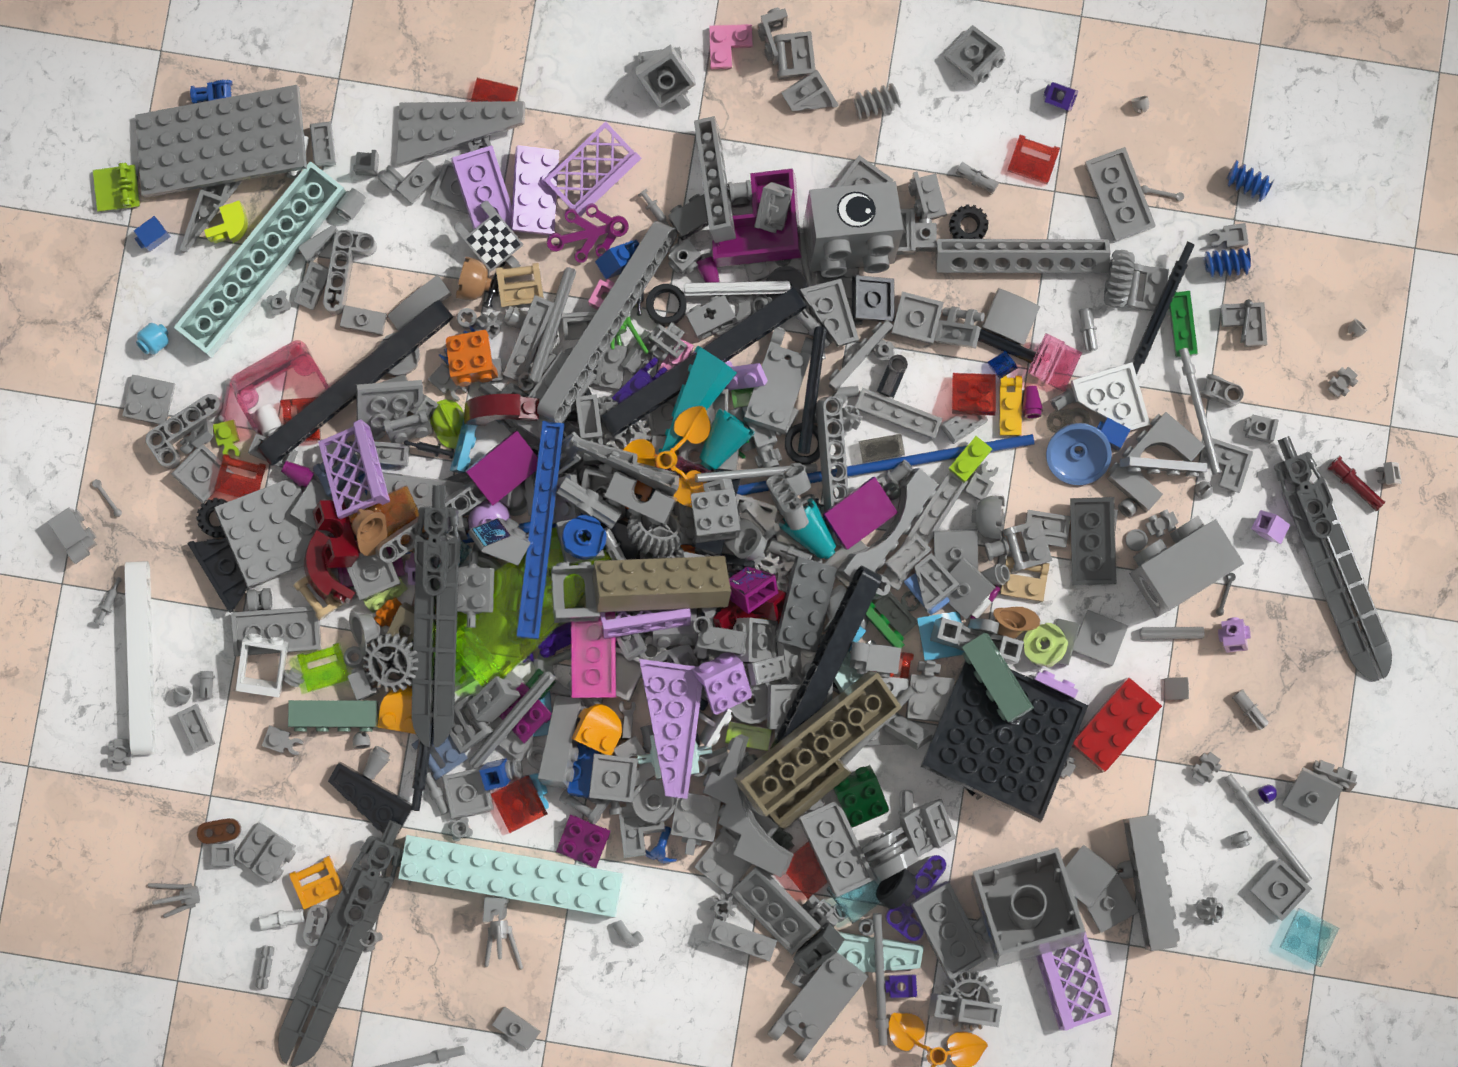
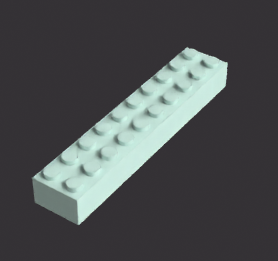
[174,161,346,358]
[398,835,624,917]

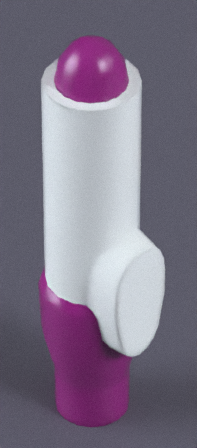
[970,585,1001,619]

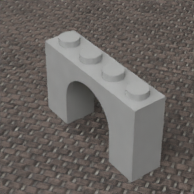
[1107,412,1205,512]

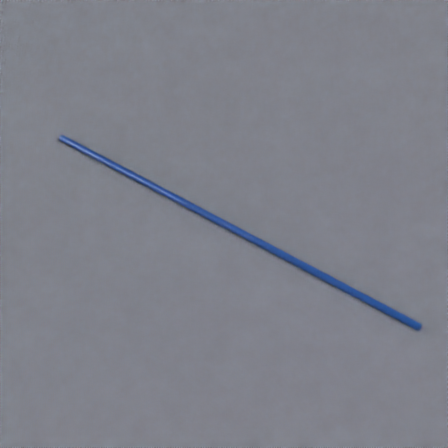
[401,434,1035,555]

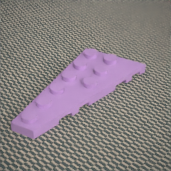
[639,659,703,799]

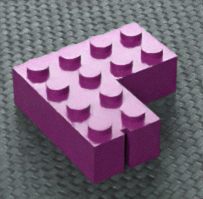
[712,168,802,267]

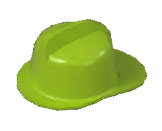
[430,399,464,449]

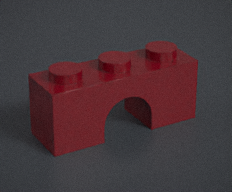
[313,500,359,568]

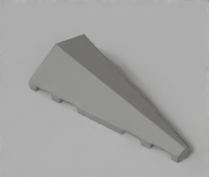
[179,180,243,252]
[572,437,679,496]

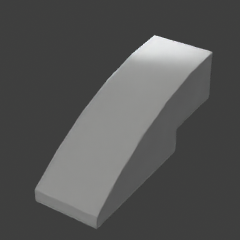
[387,275,452,331]
[575,394,604,466]
[928,993,1002,1027]

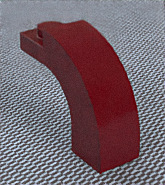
[464,394,539,426]
[304,530,355,604]
[713,590,786,630]

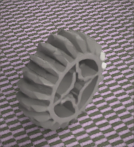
[1104,249,1135,308]
[627,511,686,557]
[363,633,419,692]
[941,971,1000,1031]

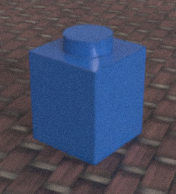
[133,216,170,251]
[1097,418,1131,451]
[479,758,511,791]

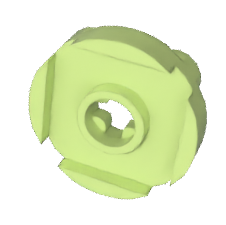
[1023,623,1068,667]

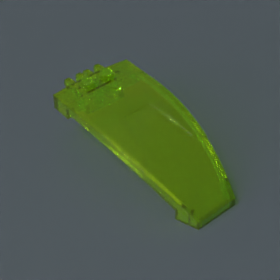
[434,533,611,688]

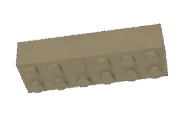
[592,556,731,612]

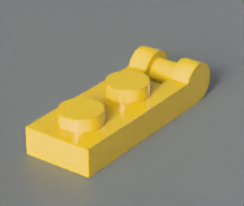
[999,375,1022,436]

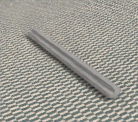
[528,267,576,384]
[469,671,555,769]

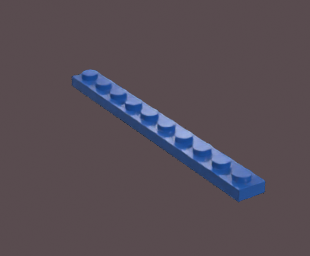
[517,421,564,640]

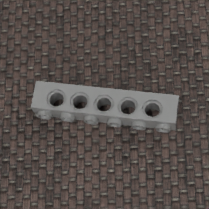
[694,116,736,243]

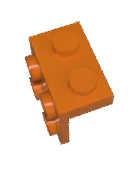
[446,330,498,387]

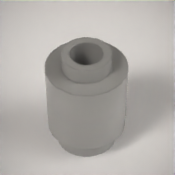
[336,188,366,221]

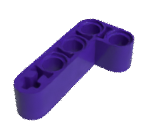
[885,855,946,941]

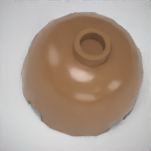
[456,257,492,301]

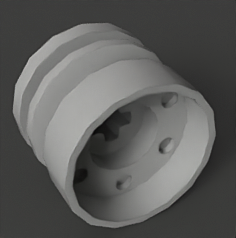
[861,827,919,882]

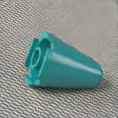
[699,408,755,470]
[779,498,836,560]

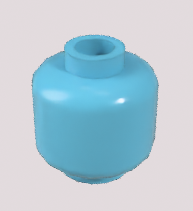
[136,323,169,355]

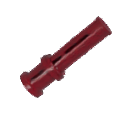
[1327,455,1386,512]

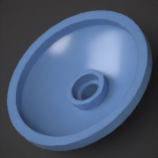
[1046,423,1112,485]

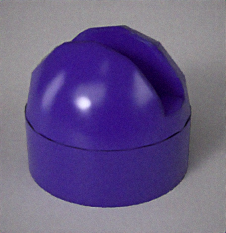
[1258,784,1277,804]

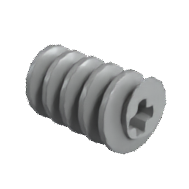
[854,83,901,120]

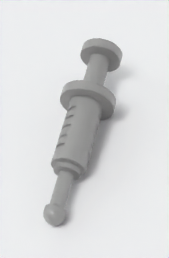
[638,189,670,226]
[94,577,121,626]

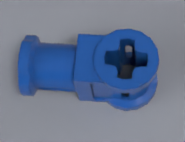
[190,80,233,104]

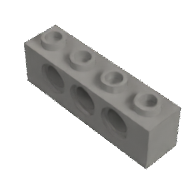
[652,436,739,473]

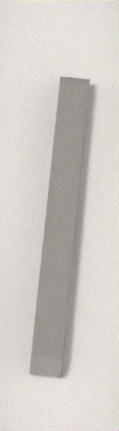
[537,221,677,423]

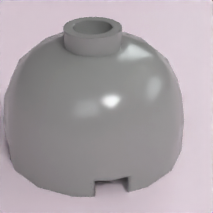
[972,495,1005,539]

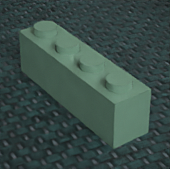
[962,633,1034,722]
[288,700,379,732]

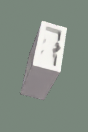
[236,634,289,698]

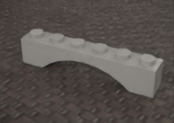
[837,468,939,582]

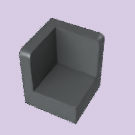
[353,150,379,176]

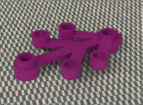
[547,203,629,263]

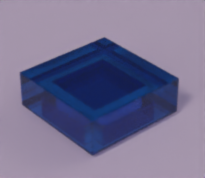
[988,351,1018,379]

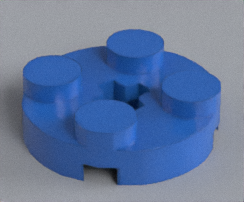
[562,515,607,560]

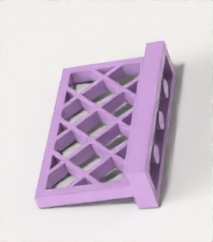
[544,121,642,216]
[318,419,390,519]
[600,608,691,638]
[1036,932,1112,1031]

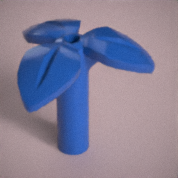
[645,826,677,863]

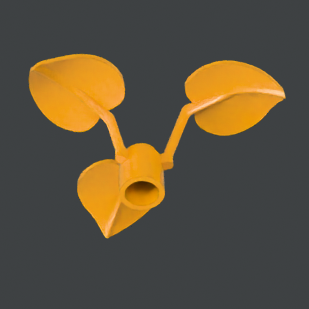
[623,406,711,507]
[888,1013,988,1067]

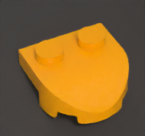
[377,685,416,734]
[572,704,622,756]

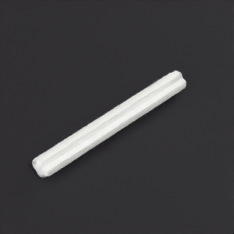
[684,281,791,296]

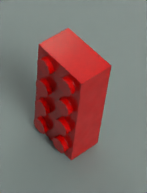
[1072,677,1162,772]

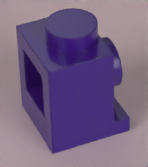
[1043,82,1079,111]
[885,974,917,998]

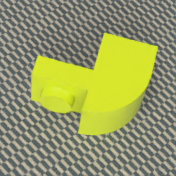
[204,200,248,243]

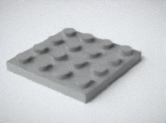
[214,478,316,588]

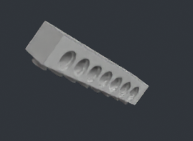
[936,239,1111,274]

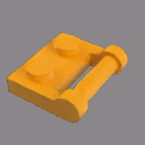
[289,855,343,910]

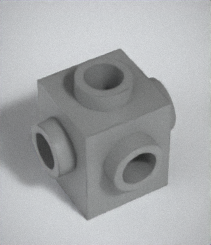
[668,238,702,275]

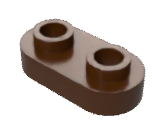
[197,818,242,844]

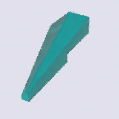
[658,345,737,453]

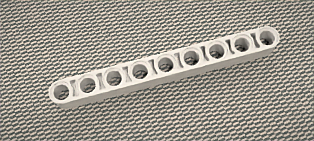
[125,561,156,755]

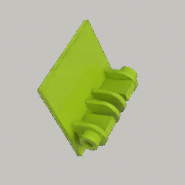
[93,163,140,212]

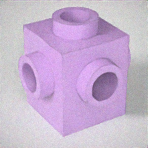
[1218,617,1251,653]

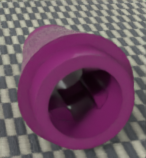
[696,256,720,283]
[1022,386,1043,419]
[281,461,314,488]

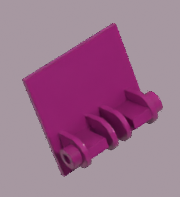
[499,682,552,744]
[556,814,611,868]

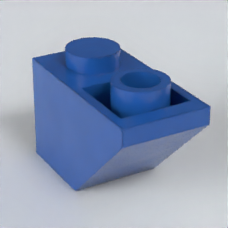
[595,239,639,279]

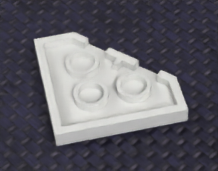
[1070,362,1150,430]

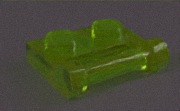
[297,642,349,692]

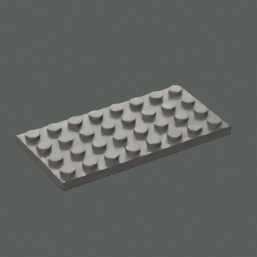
[135,85,307,198]

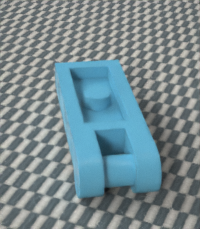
[450,420,479,473]

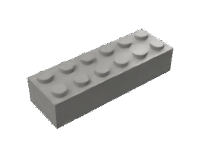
[1123,815,1180,951]

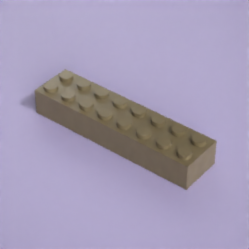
[734,671,902,817]

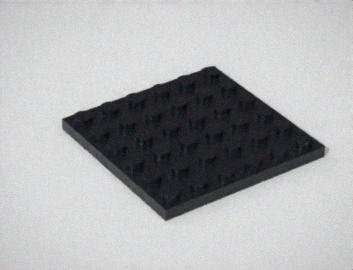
[920,660,1088,823]

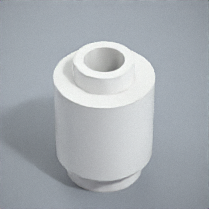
[255,405,282,437]

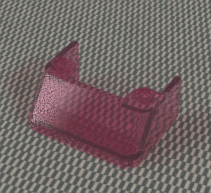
[231,340,331,435]

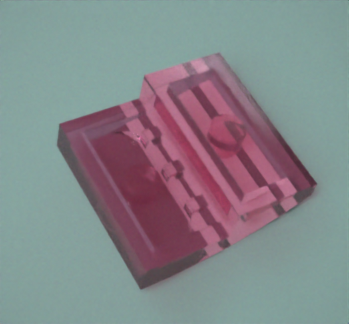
[1028,333,1082,392]

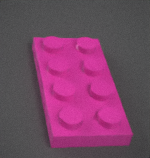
[571,612,616,698]

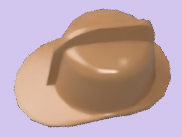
[352,508,387,556]
[993,607,1041,639]

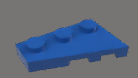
[567,742,602,799]

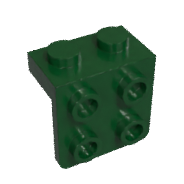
[833,765,889,827]

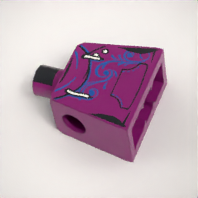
[728,567,778,614]

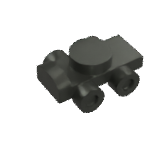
[771,827,795,851]

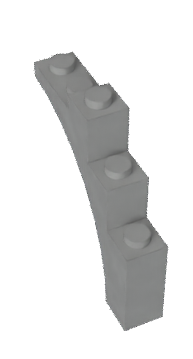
[703,734,794,877]

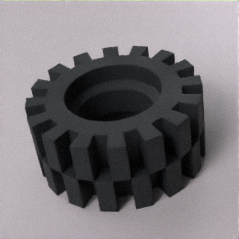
[949,204,989,239]
[196,498,228,538]

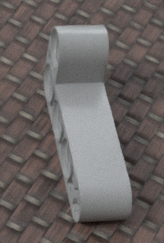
[323,230,377,315]
[146,394,223,469]
[766,465,811,530]

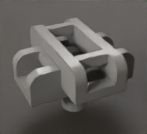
[648,322,687,362]
[802,895,839,930]

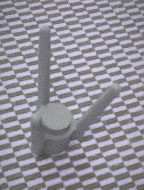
[147,883,200,918]
[484,920,523,970]

